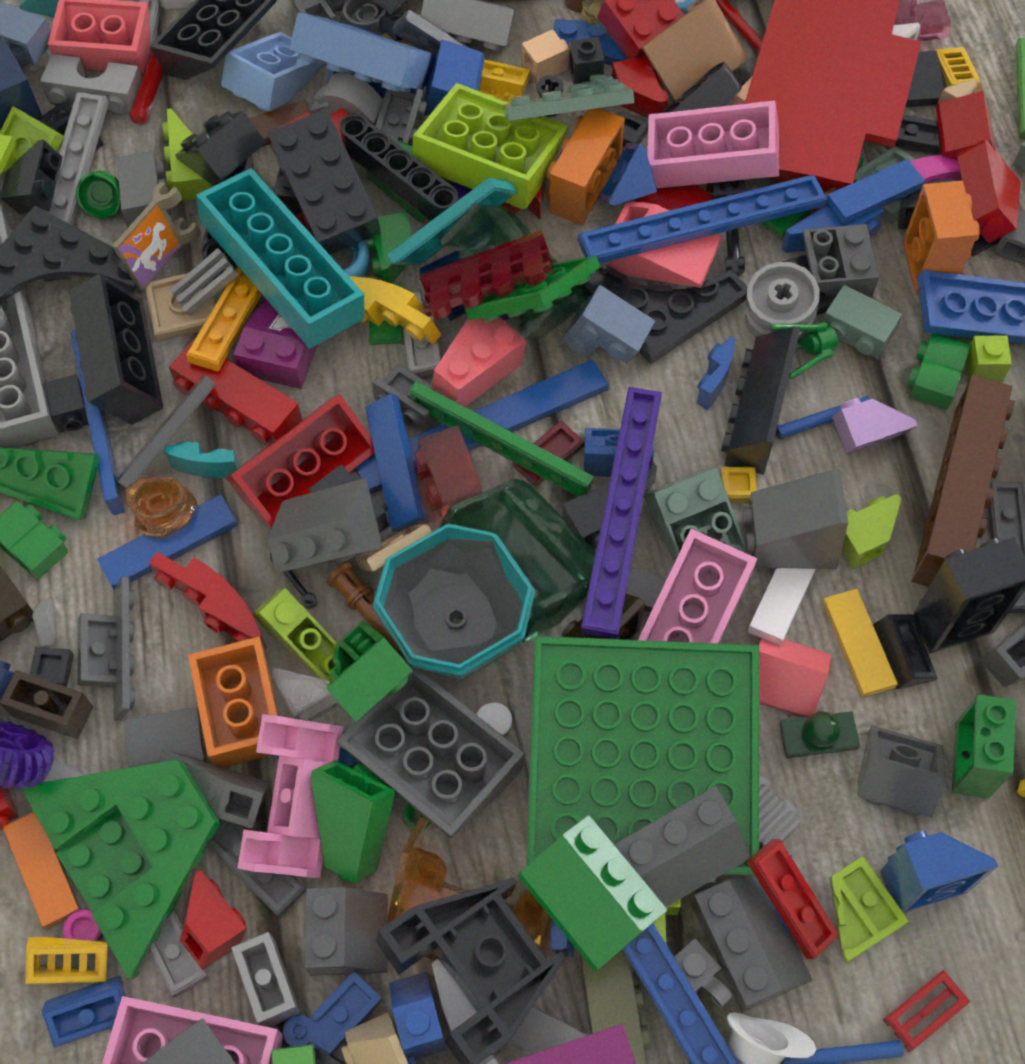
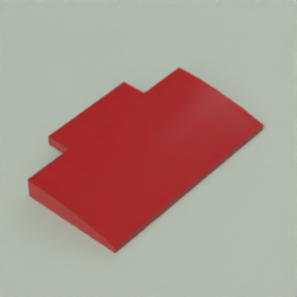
[744,0,921,192]

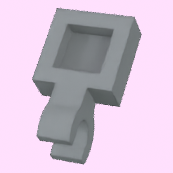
[674,939,733,1010]

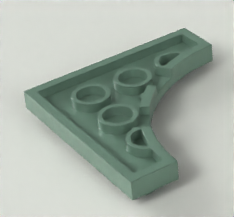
[503,74,634,121]

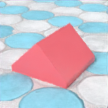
[759,638,832,717]

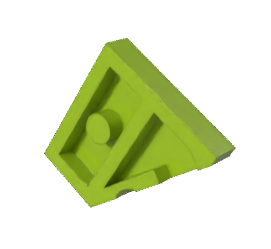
[830,856,909,964]

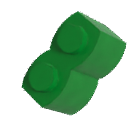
[906,334,971,410]
[0,501,69,580]

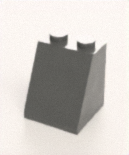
[742,470,848,569]

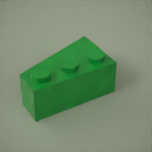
[327,620,413,722]

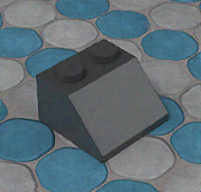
[858,725,946,818]
[305,887,388,976]

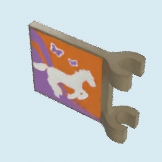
[112,182,201,290]

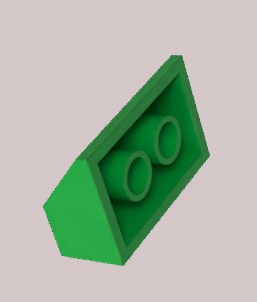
[517,815,668,972]

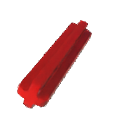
[129,51,164,125]

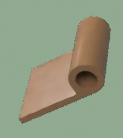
[642,0,748,102]

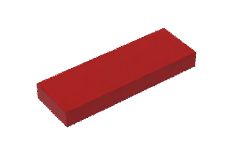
[747,839,839,959]

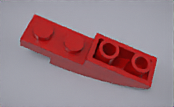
[149,552,267,650]

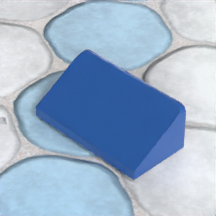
[41,976,126,1048]

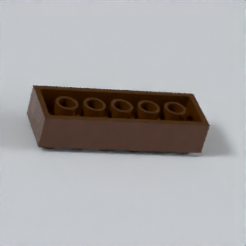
[911,375,1015,587]

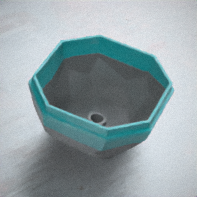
[372,524,535,680]

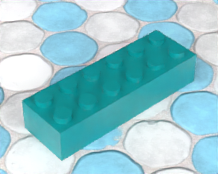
[196,168,364,349]

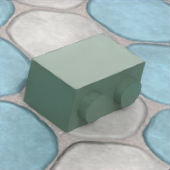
[823,285,902,359]

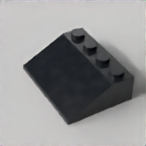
[149,0,278,80]

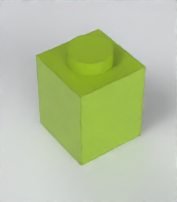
[965,336,1012,383]

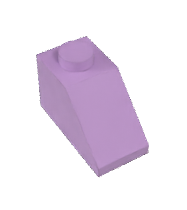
[832,398,918,454]

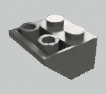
[802,224,879,299]

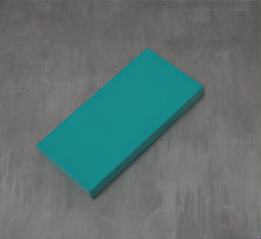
[387,178,517,265]

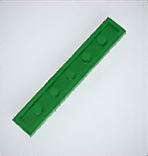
[410,381,594,497]

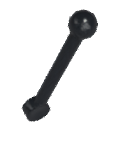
[270,553,317,608]

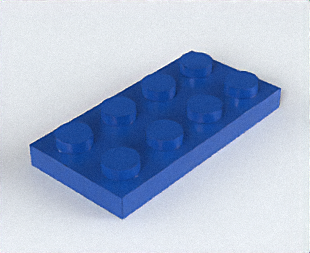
[917,270,1025,344]

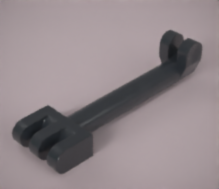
[713,180,745,277]

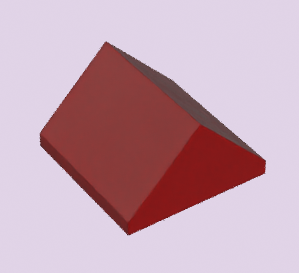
[936,91,996,160]

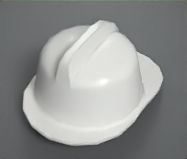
[727,1012,816,1064]

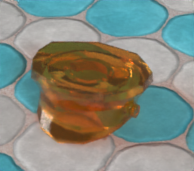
[125,477,198,538]

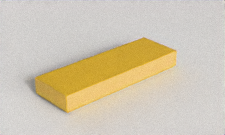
[822,589,898,698]

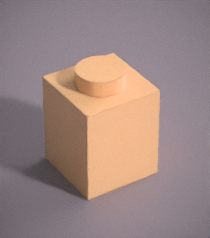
[522,29,569,84]

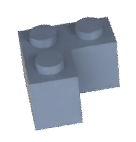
[0,2,51,71]
[561,285,655,364]

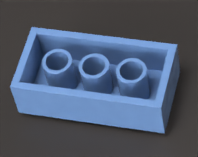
[289,12,431,93]

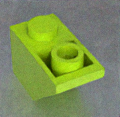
[842,493,901,569]

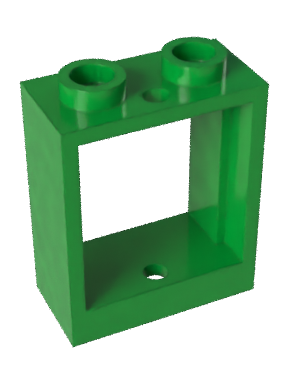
[952,694,1016,799]

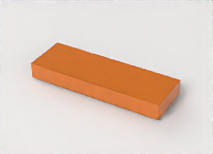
[3,812,81,930]

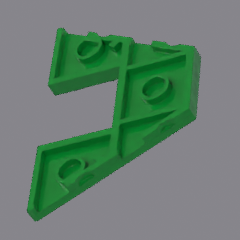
[21,760,220,979]

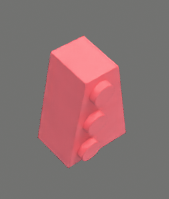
[431,317,527,407]

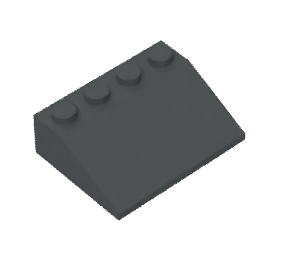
[337,665,525,838]

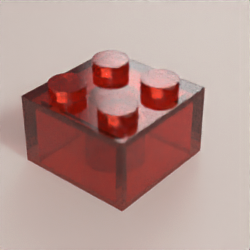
[413,425,483,519]

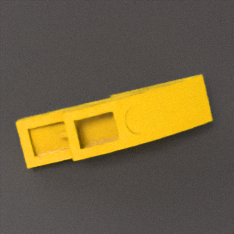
[349,276,442,345]

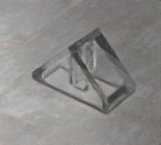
[271,667,340,721]

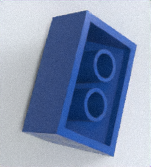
[880,831,998,913]

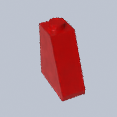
[957,138,1021,243]

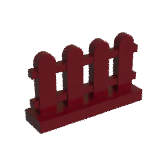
[420,230,554,319]

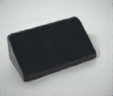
[873,614,938,689]

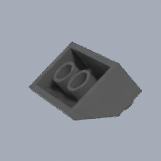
[268,478,383,573]
[614,786,750,907]
[691,875,813,1013]

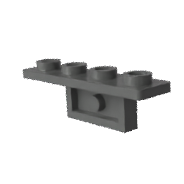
[77,576,135,721]

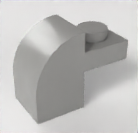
[310,73,384,124]

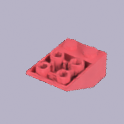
[608,201,722,288]

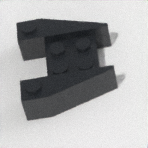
[376,878,569,1064]

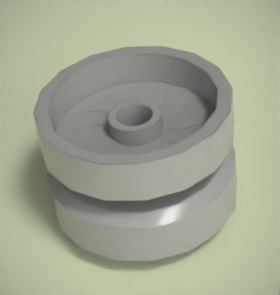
[745,262,820,342]

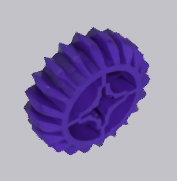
[0,721,54,789]

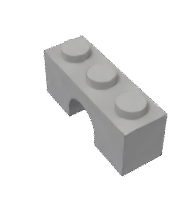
[40,53,142,114]

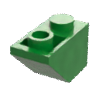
[366,211,412,284]

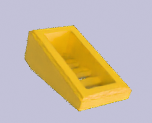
[934,47,981,93]
[25,937,108,984]

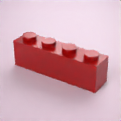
[169,339,302,444]

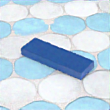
[826,159,925,224]

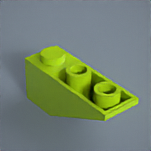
[162,108,214,201]
[252,588,337,686]

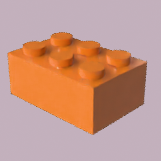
[546,108,625,226]
[902,181,980,295]
[188,636,280,768]

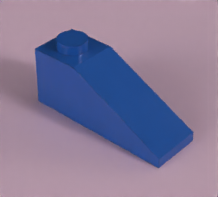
[781,205,884,253]

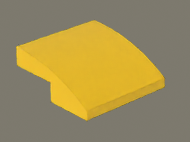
[479,60,531,103]

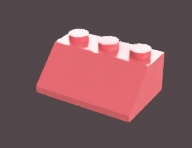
[47,0,150,74]

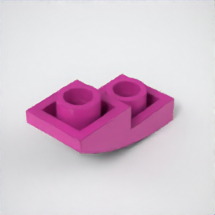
[910,155,962,184]

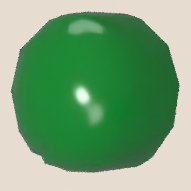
[76,171,121,220]

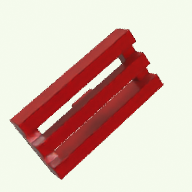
[883,969,970,1052]

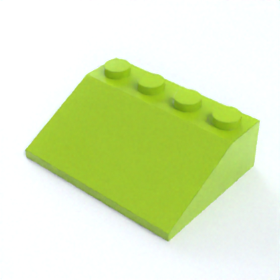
[412,83,569,210]

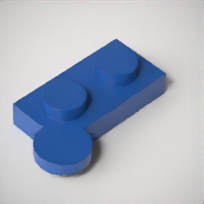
[283,971,383,1054]

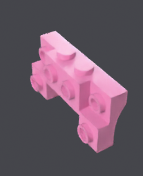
[237,714,343,878]

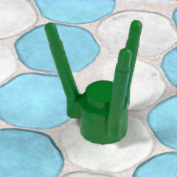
[771,322,838,379]

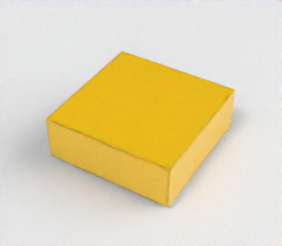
[720,467,757,503]

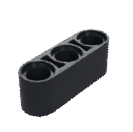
[663,62,742,113]

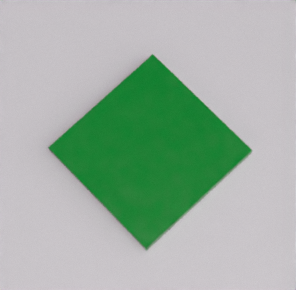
[526,636,759,876]

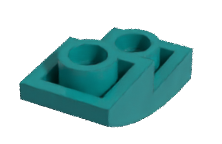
[165,441,239,478]

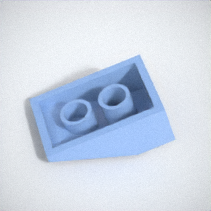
[221,31,323,111]

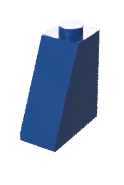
[389,972,448,1060]

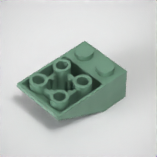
[644,467,750,561]

